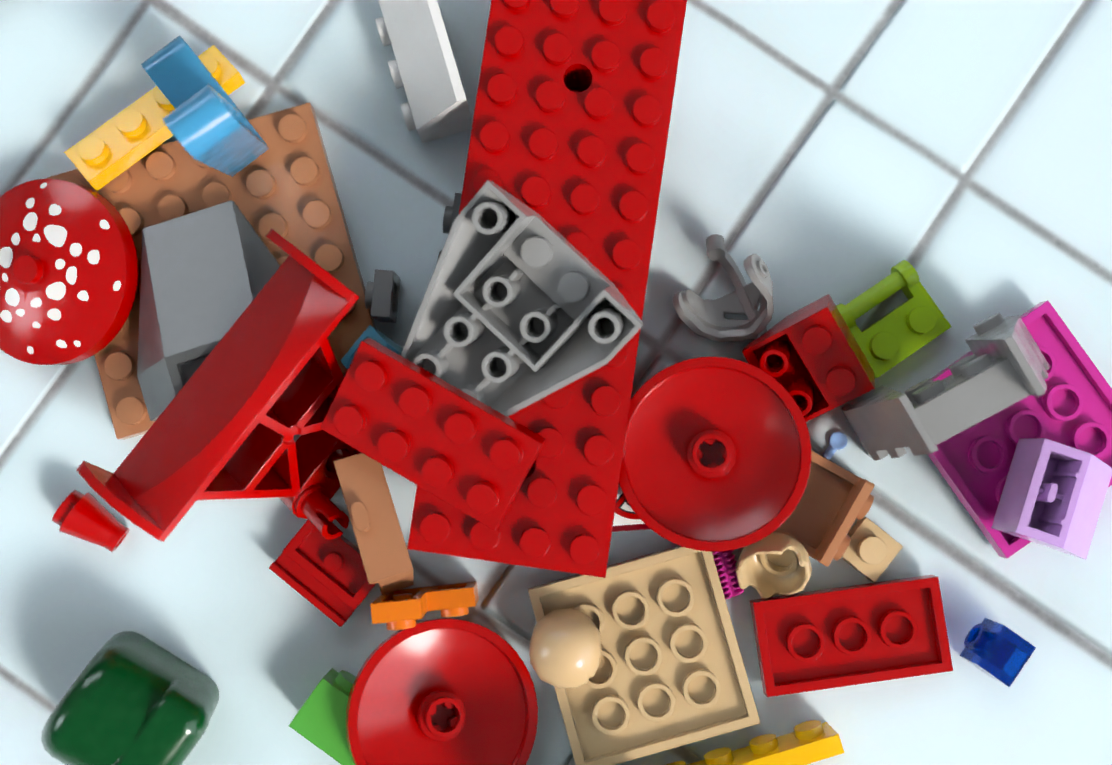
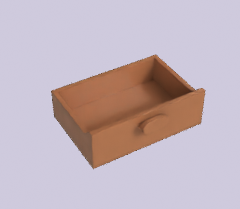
[333,453,414,595]

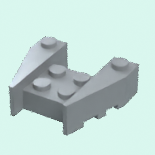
[841,313,1050,460]

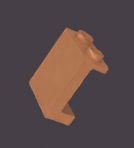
[774,450,875,567]

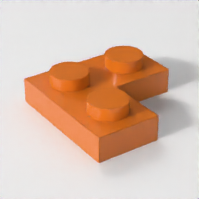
[370,581,479,630]

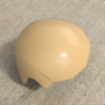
[735,532,812,599]
[529,608,601,688]

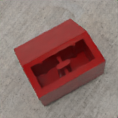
[742,294,875,422]

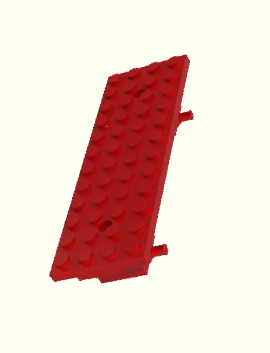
[407,0,687,578]

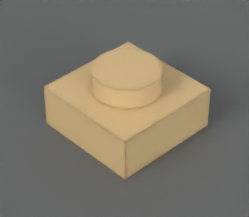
[841,517,903,583]

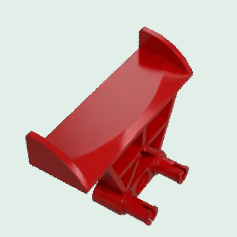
[76,228,361,542]

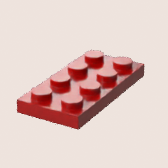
[320,338,546,531]
[750,575,953,697]

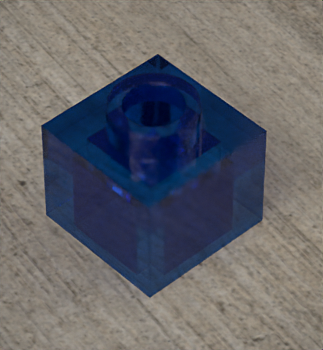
[959,618,1036,687]

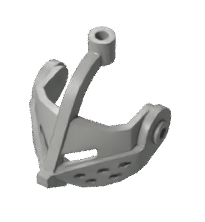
[673,234,774,342]

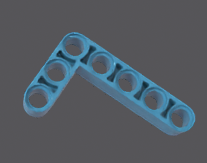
[141,35,269,176]

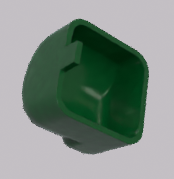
[41,631,219,765]

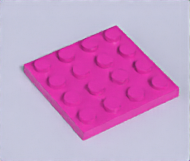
[927,300,1112,559]

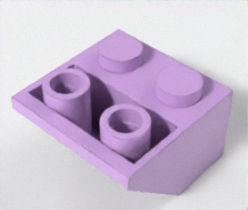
[991,438,1112,559]

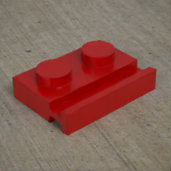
[269,519,377,627]

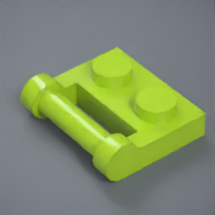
[836,260,952,378]

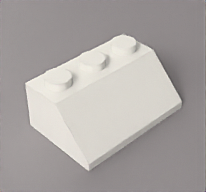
[375,0,472,143]

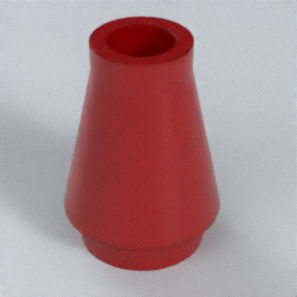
[52,490,130,552]

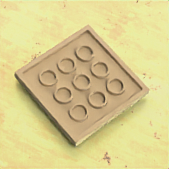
[528,546,760,765]

